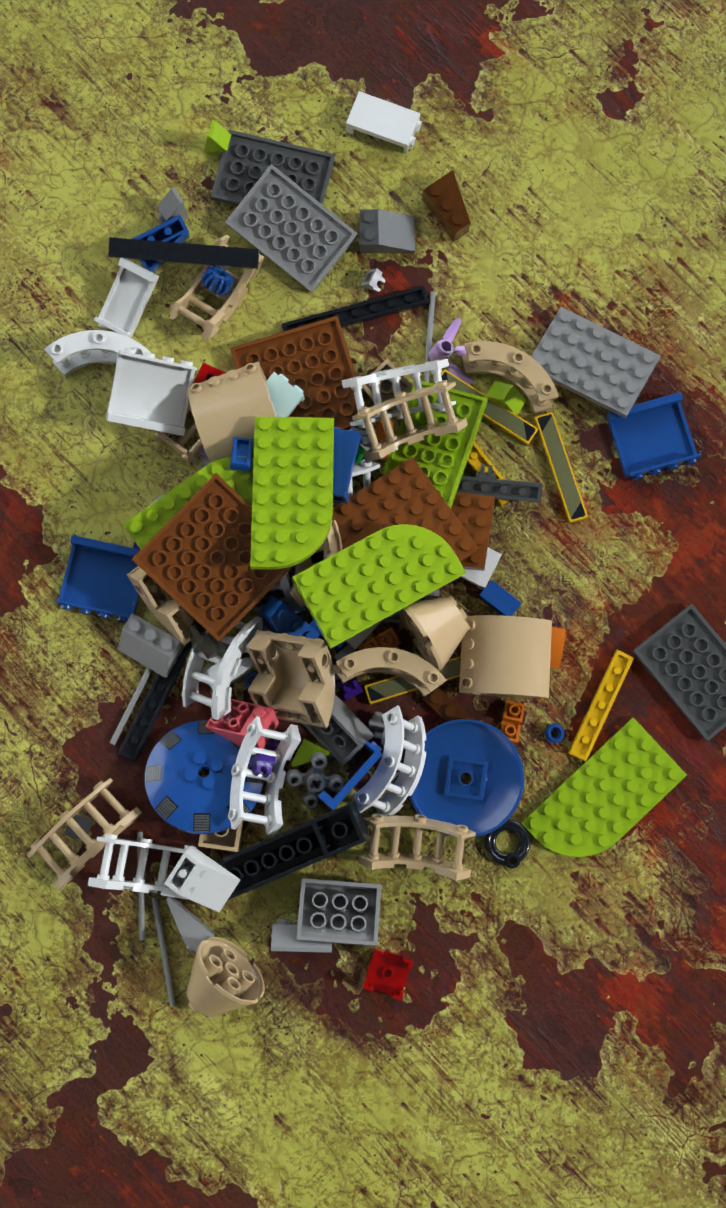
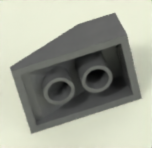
[359,209,415,254]

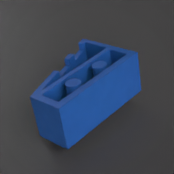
[132,215,190,273]
[260,596,320,639]

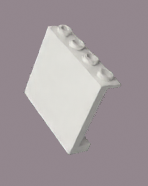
[106,348,197,436]

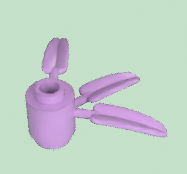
[428,318,474,385]

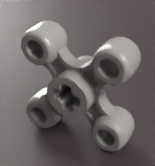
[286,752,344,809]

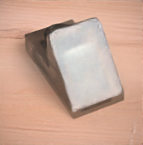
[188,622,226,659]

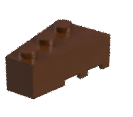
[422,170,471,242]

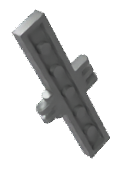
[457,464,543,503]

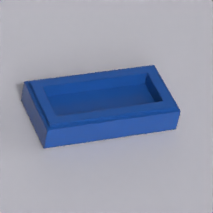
[230,437,253,472]

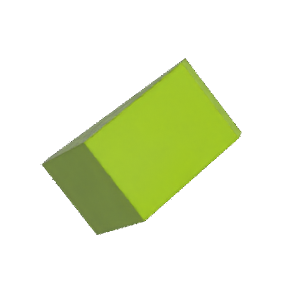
[204,120,231,153]
[486,381,526,415]
[291,739,330,768]

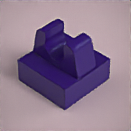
[337,677,363,701]
[248,753,276,778]

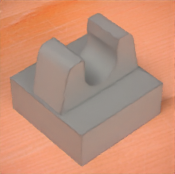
[360,269,385,292]

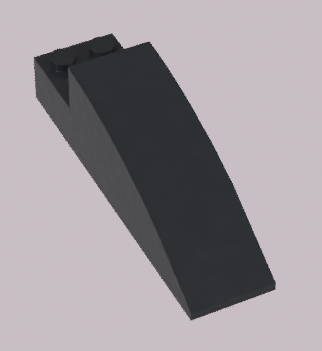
[216,801,371,900]

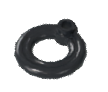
[484,819,531,869]

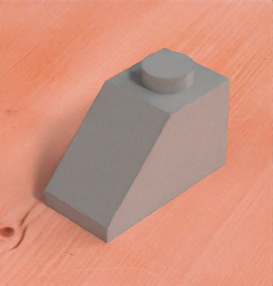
[157,187,188,223]

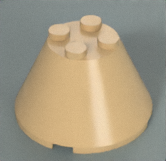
[398,596,471,671]
[187,937,265,1019]

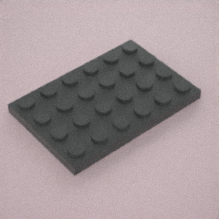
[211,130,335,206]
[632,604,726,742]

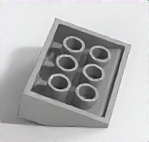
[296,878,381,946]

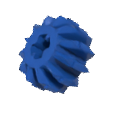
[201,266,234,297]

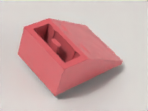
[205,699,279,749]

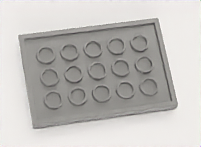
[225,164,358,293]
[531,307,661,419]

